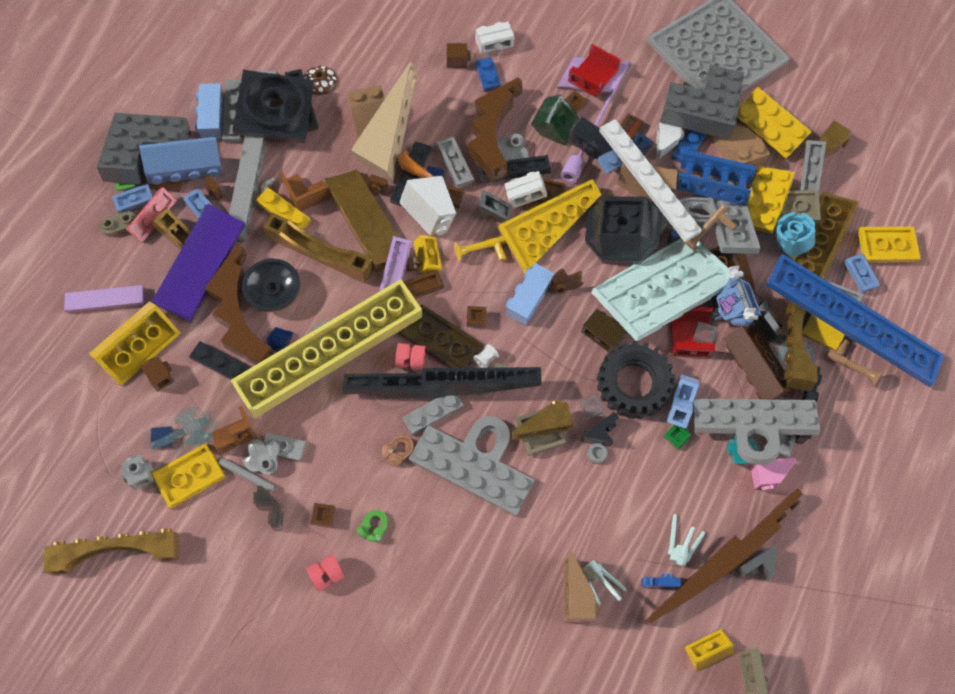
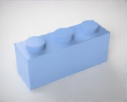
[195,83,224,139]
[505,263,555,325]

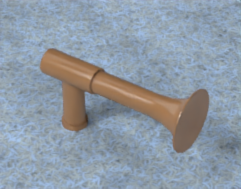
[682,205,737,252]
[827,339,883,387]

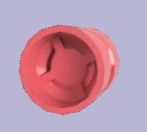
[395,343,426,371]
[306,553,345,593]

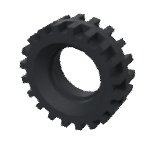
[597,341,675,419]

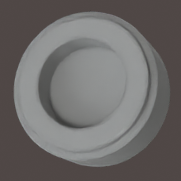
[587,443,608,464]

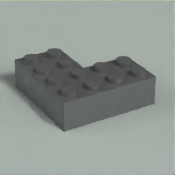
[660,64,744,139]
[97,113,191,184]

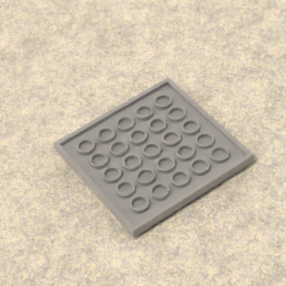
[646,0,790,92]

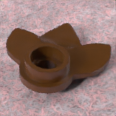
[550,268,583,294]

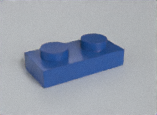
[475,57,501,92]

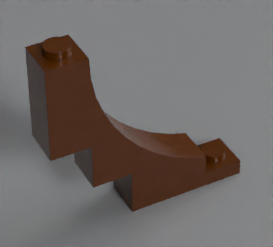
[468,77,523,181]
[204,244,274,365]

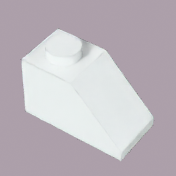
[655,122,684,159]

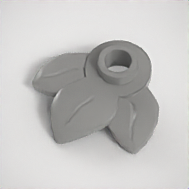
[497,134,528,160]
[243,439,279,475]

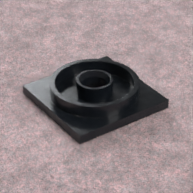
[232,69,314,143]

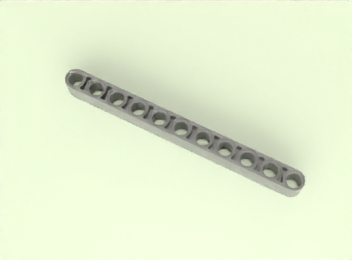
[229,70,278,241]

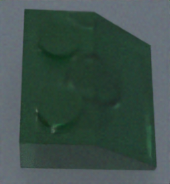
[531,95,580,145]

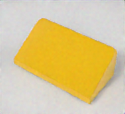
[414,235,442,274]
[802,314,845,351]
[685,629,734,671]

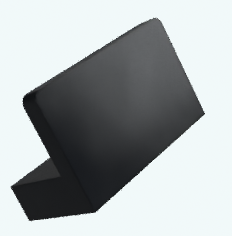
[753,301,786,344]

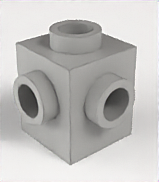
[120,455,155,490]

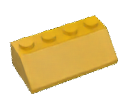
[89,301,181,386]

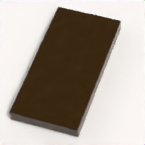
[399,304,484,368]

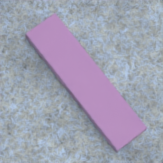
[64,285,144,313]

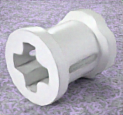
[473,344,499,368]

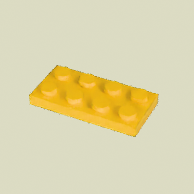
[737,87,812,159]
[747,166,795,234]

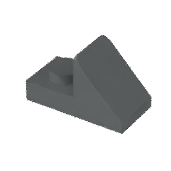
[479,190,512,223]
[735,546,777,581]

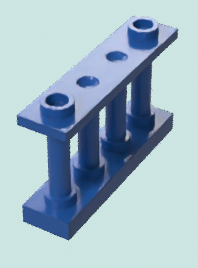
[676,150,756,206]

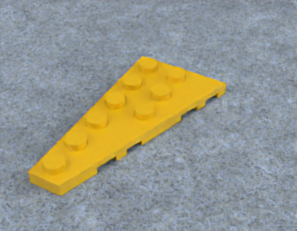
[498,179,601,274]

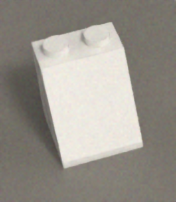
[400,176,456,236]

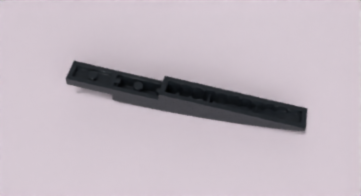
[342,367,542,398]

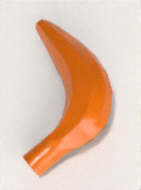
[397,150,434,178]

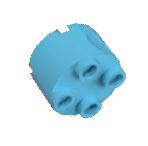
[776,212,815,257]

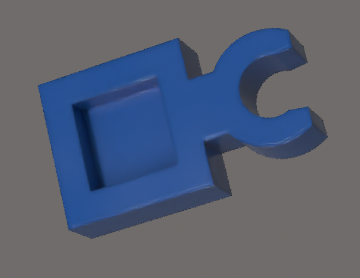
[641,574,681,589]

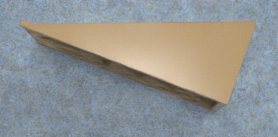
[351,62,418,184]

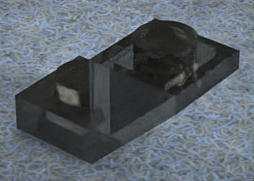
[253,486,284,531]

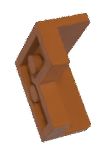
[279,173,331,211]
[212,406,258,454]

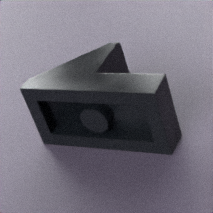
[581,412,619,447]

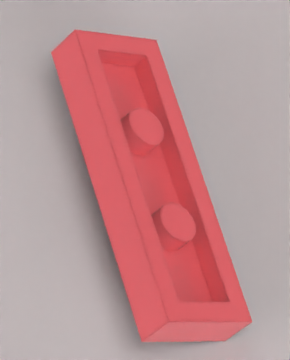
[126,188,177,242]

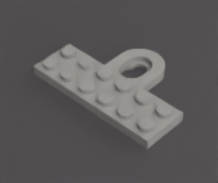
[679,175,761,254]
[693,399,821,465]
[409,416,534,517]

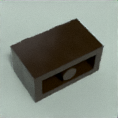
[581,309,627,353]

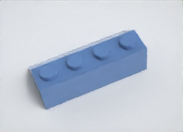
[139,137,223,184]

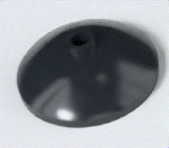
[242,258,300,312]

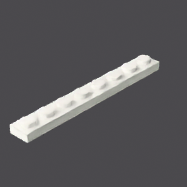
[599,119,702,242]

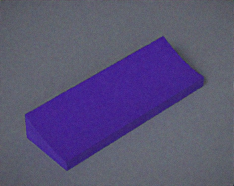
[151,203,246,323]

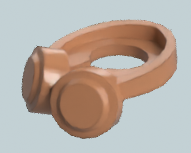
[382,436,414,467]

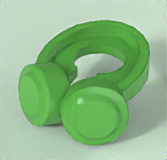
[357,510,387,542]

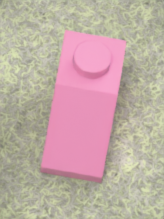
[750,458,796,492]

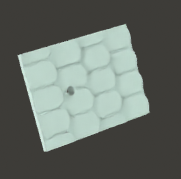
[592,238,729,341]

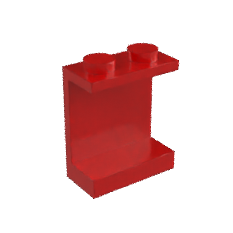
[568,44,621,98]
[671,306,715,357]

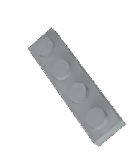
[222,80,242,143]

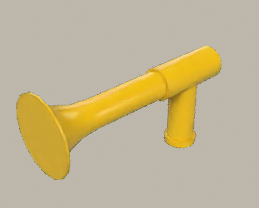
[454,236,507,261]

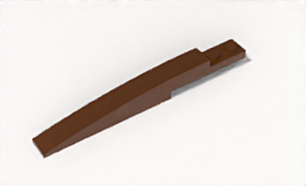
[644,488,803,625]

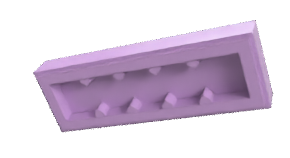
[379,236,412,291]

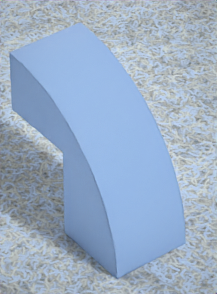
[667,374,699,428]

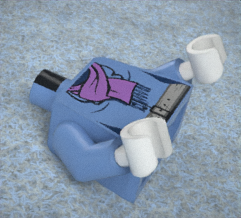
[712,266,762,327]

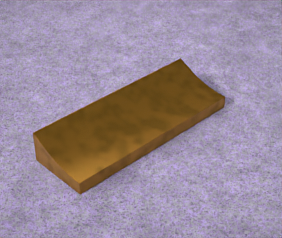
[323,169,398,272]
[790,192,859,280]

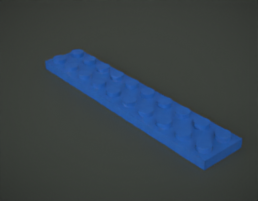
[766,254,944,387]

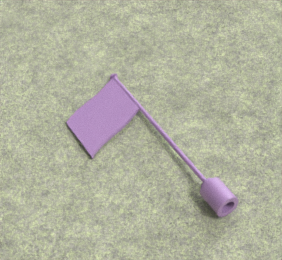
[557,57,631,184]

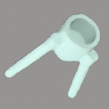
[667,514,705,566]
[582,560,627,606]

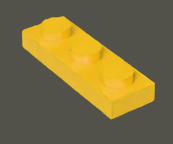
[256,188,311,230]

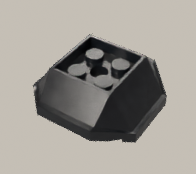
[585,196,662,265]

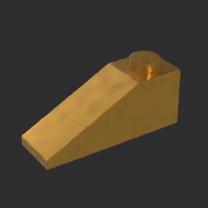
[801,120,852,166]
[151,208,191,250]
[512,400,573,441]

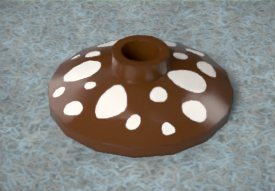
[304,66,337,95]

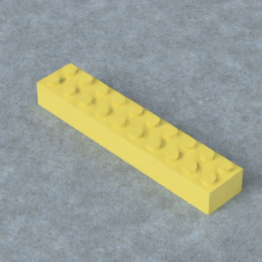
[231,279,422,419]

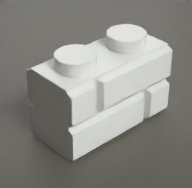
[475,22,514,54]
[505,171,547,208]

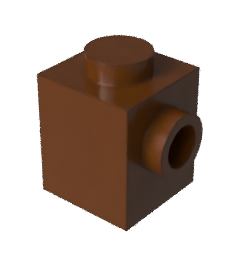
[447,43,471,68]
[141,356,175,392]

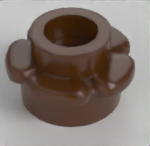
[406,257,421,271]

